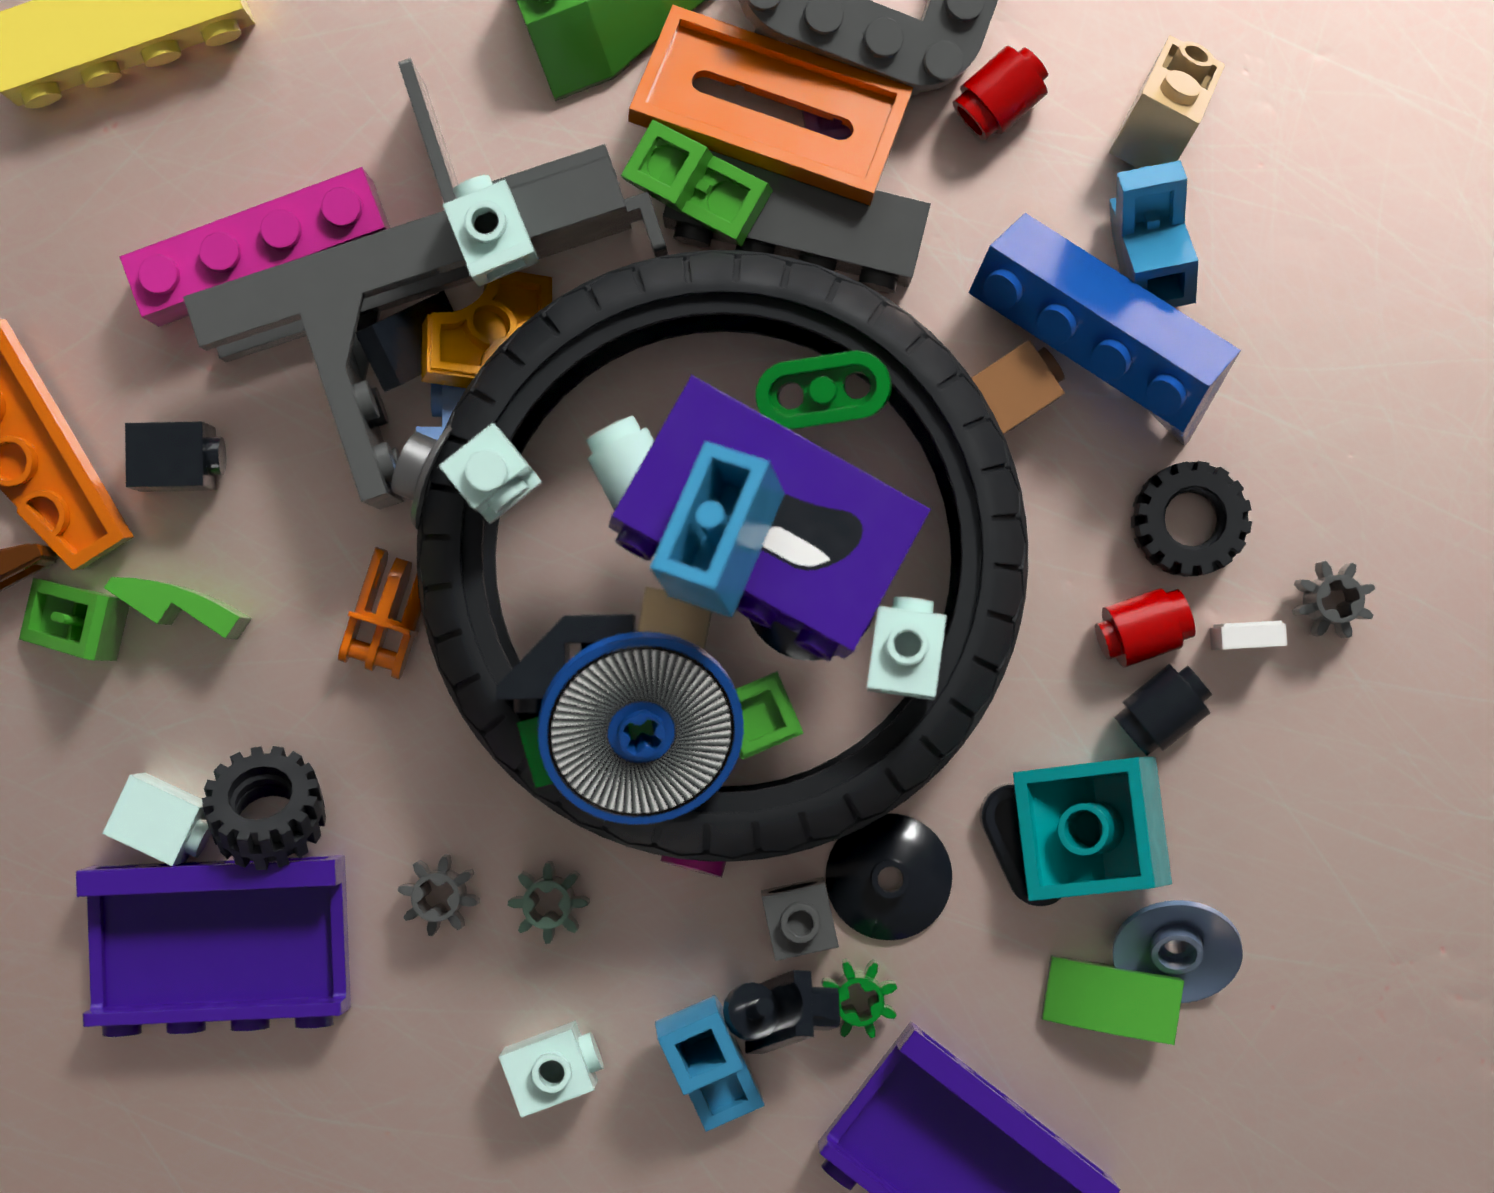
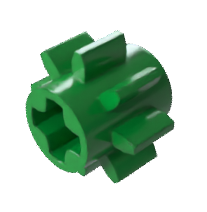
[821,958,897,1038]

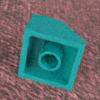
[1013,757,1172,901]

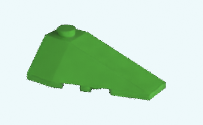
[516,0,708,101]

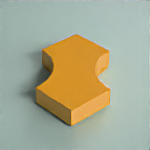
[421,272,552,388]

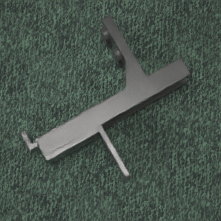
[183,58,668,510]

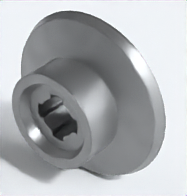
[391,424,452,530]

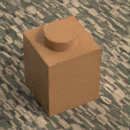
[971,340,1065,435]

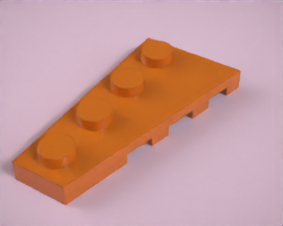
[0,319,134,570]

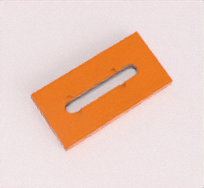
[628,5,913,206]

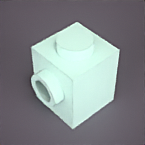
[867,597,947,700]
[499,1021,604,1118]

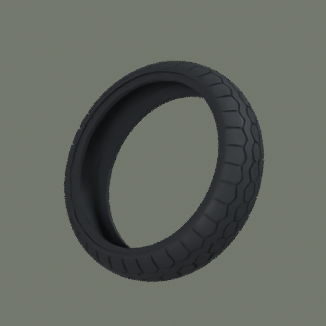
[416,250,1028,862]

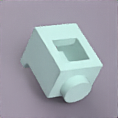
[443,175,539,287]
[439,423,543,524]

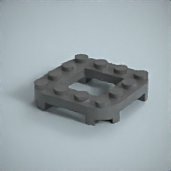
[738,0,998,95]

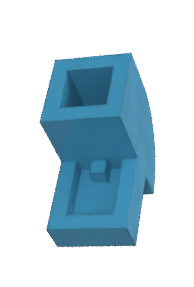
[1109,160,1199,307]
[655,995,765,1132]

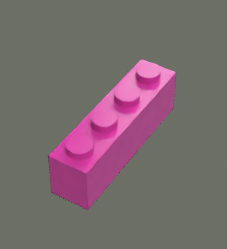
[119,167,390,327]

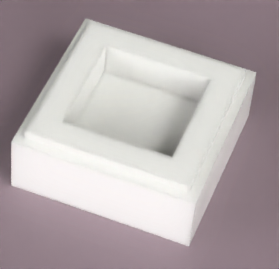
[1210,620,1287,650]

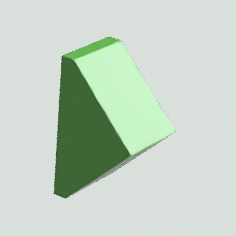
[19,578,130,661]

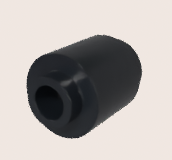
[1114,664,1212,756]

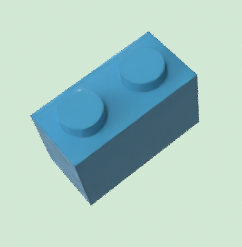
[650,441,785,618]

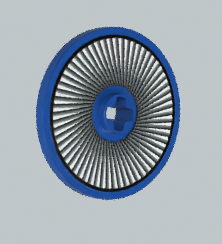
[538,632,744,825]

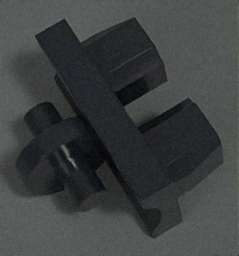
[723,970,840,1054]

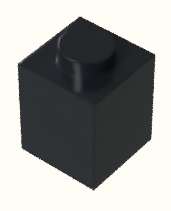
[125,422,226,492]

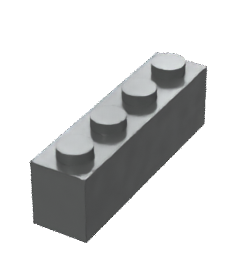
[663,150,931,293]

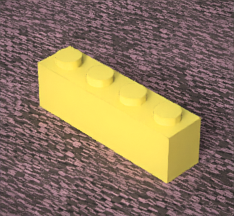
[0,0,255,108]

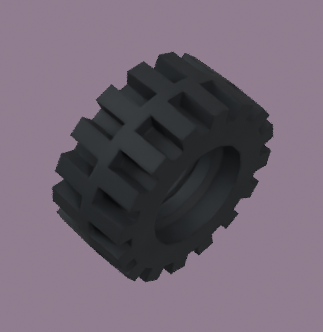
[1131,461,1252,577]
[202,746,326,870]

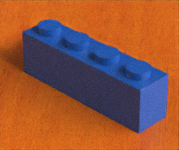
[968,213,1241,446]

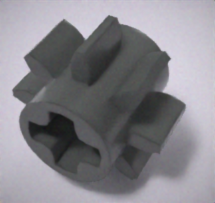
[1292,561,1375,638]
[398,854,480,936]

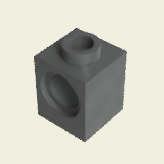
[761,877,839,961]

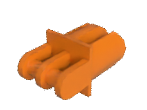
[338,546,421,680]

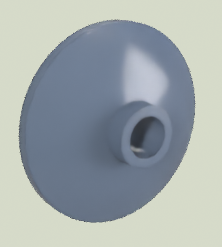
[1112,900,1243,1003]

